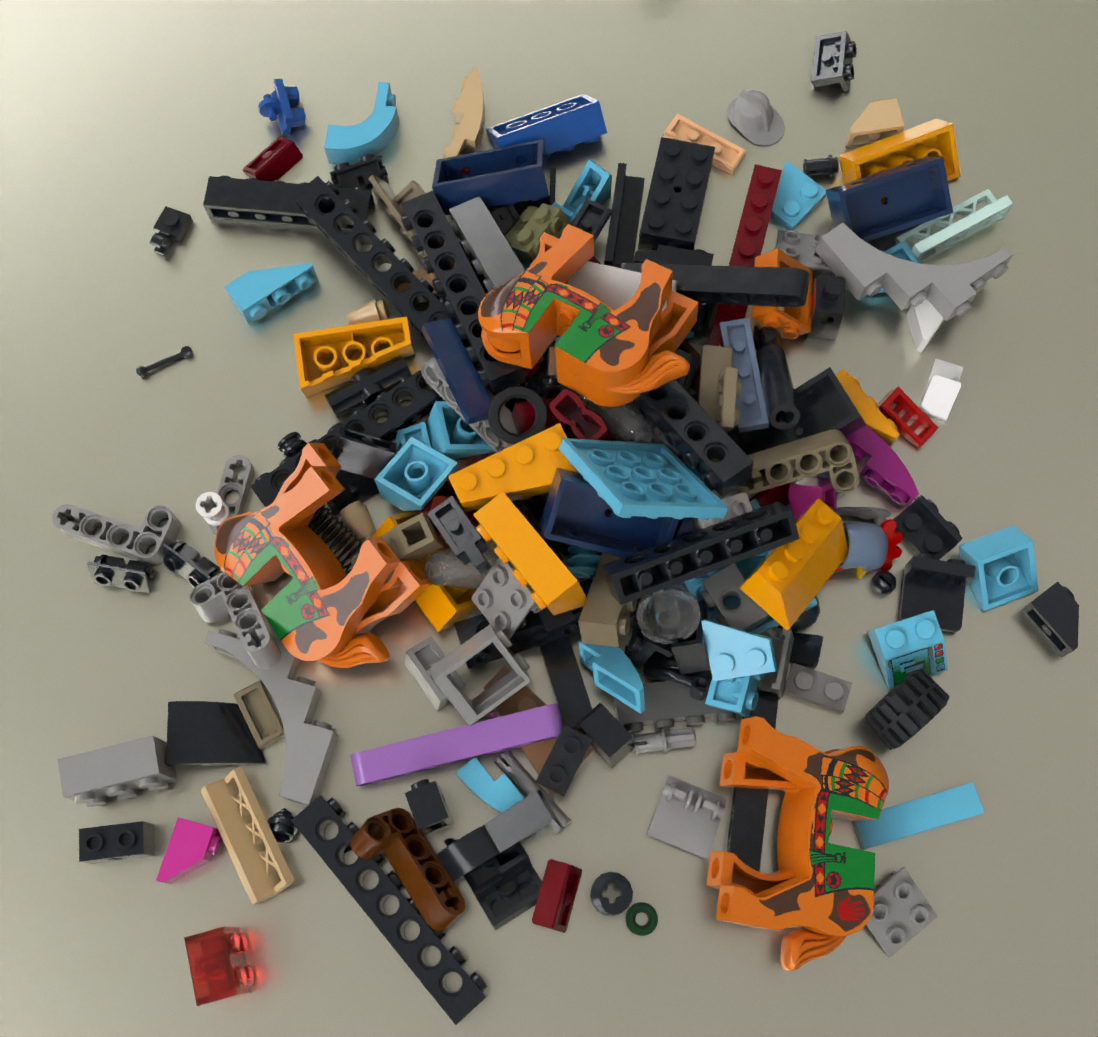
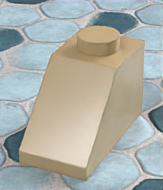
[845,98,905,149]

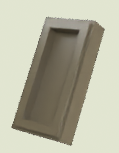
[233,680,284,750]

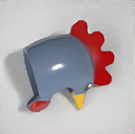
[835,519,903,579]

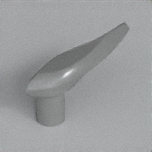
[837,507,891,526]

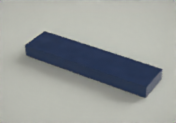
[422,318,491,425]

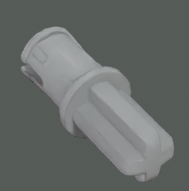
[633,727,696,755]

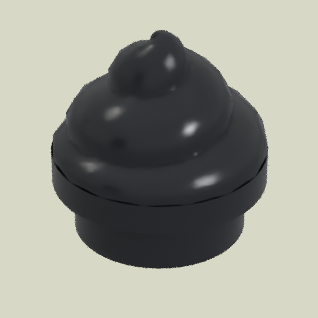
[267,808,298,843]

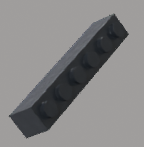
[203,175,375,231]

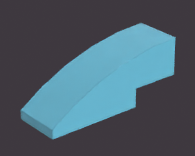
[579,639,645,714]
[455,757,545,830]

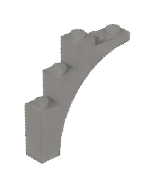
[815,223,1013,321]
[204,629,339,805]

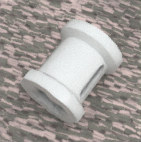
[196,492,230,526]

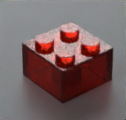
[184,926,255,1006]

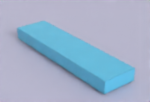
[852,782,985,850]

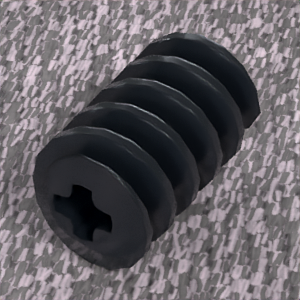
[590,872,633,916]

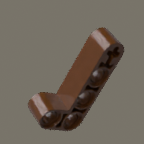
[350,808,465,931]

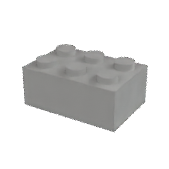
[58,736,177,807]

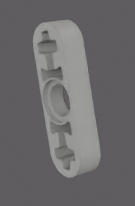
[209,455,254,535]

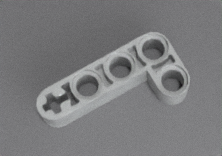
[52,504,181,566]
[189,572,281,670]

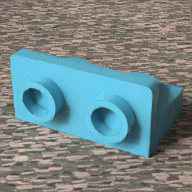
[705,673,765,718]

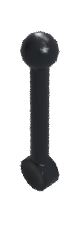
[136,346,193,377]

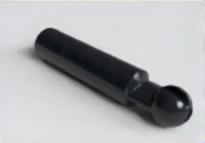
[753,326,800,430]

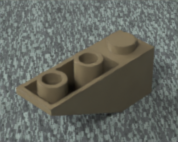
[350,513,444,573]

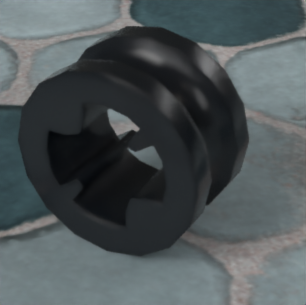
[277,432,307,458]

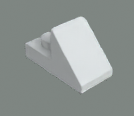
[919,358,963,421]

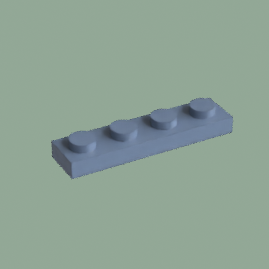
[720,318,769,432]

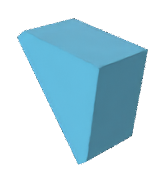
[563,159,612,213]

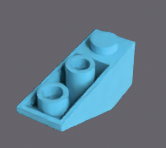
[224,263,318,324]

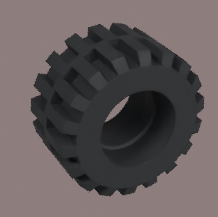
[864,668,950,750]

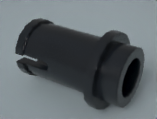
[803,154,839,177]

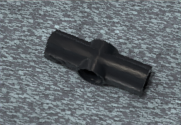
[325,355,412,419]

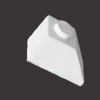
[906,299,944,353]

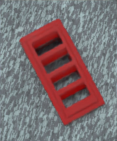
[878,386,939,448]

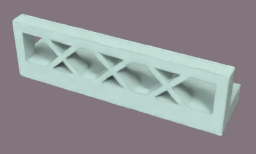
[895,189,1013,263]

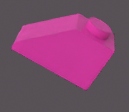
[788,477,837,519]
[156,817,222,884]

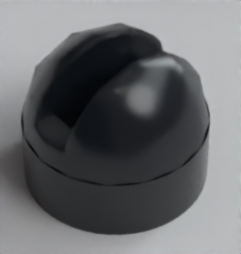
[870,571,896,596]

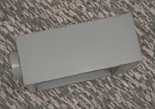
[429,624,531,726]

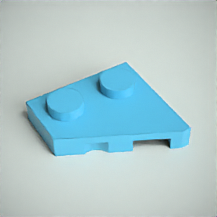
[701,619,778,681]

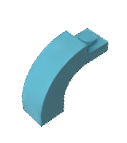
[324,82,400,164]

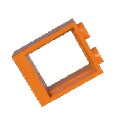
[752,248,813,340]

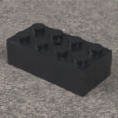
[638,137,715,251]
[736,367,867,473]

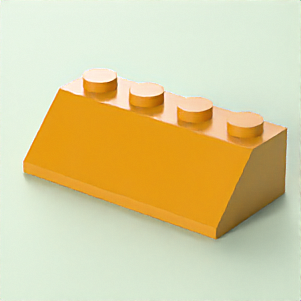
[839,119,961,204]
[473,492,587,616]
[740,498,849,631]
[371,510,483,632]

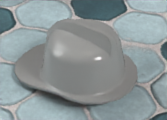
[727,89,785,146]

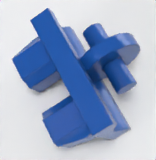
[258,79,306,135]

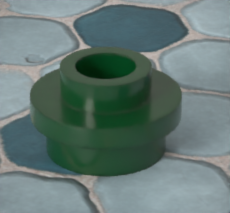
[626,902,658,936]

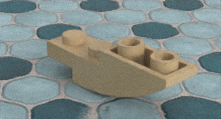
[443,67,485,158]

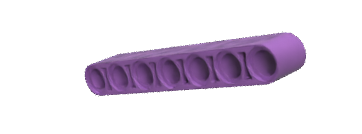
[350,703,564,786]

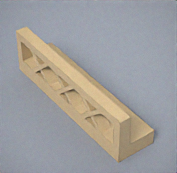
[200,766,295,905]

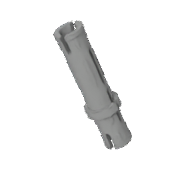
[495,750,572,834]

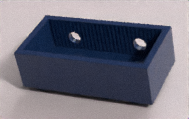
[432,139,551,215]
[826,156,953,242]
[539,467,679,557]

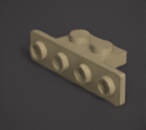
[368,175,425,260]
[695,345,741,462]

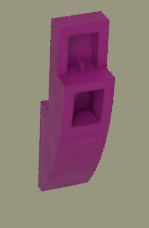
[837,425,919,507]

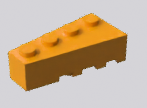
[293,316,415,398]
[448,423,580,512]

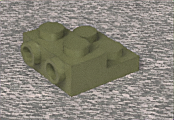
[505,203,572,264]

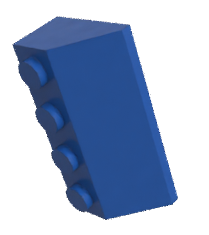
[486,94,607,164]

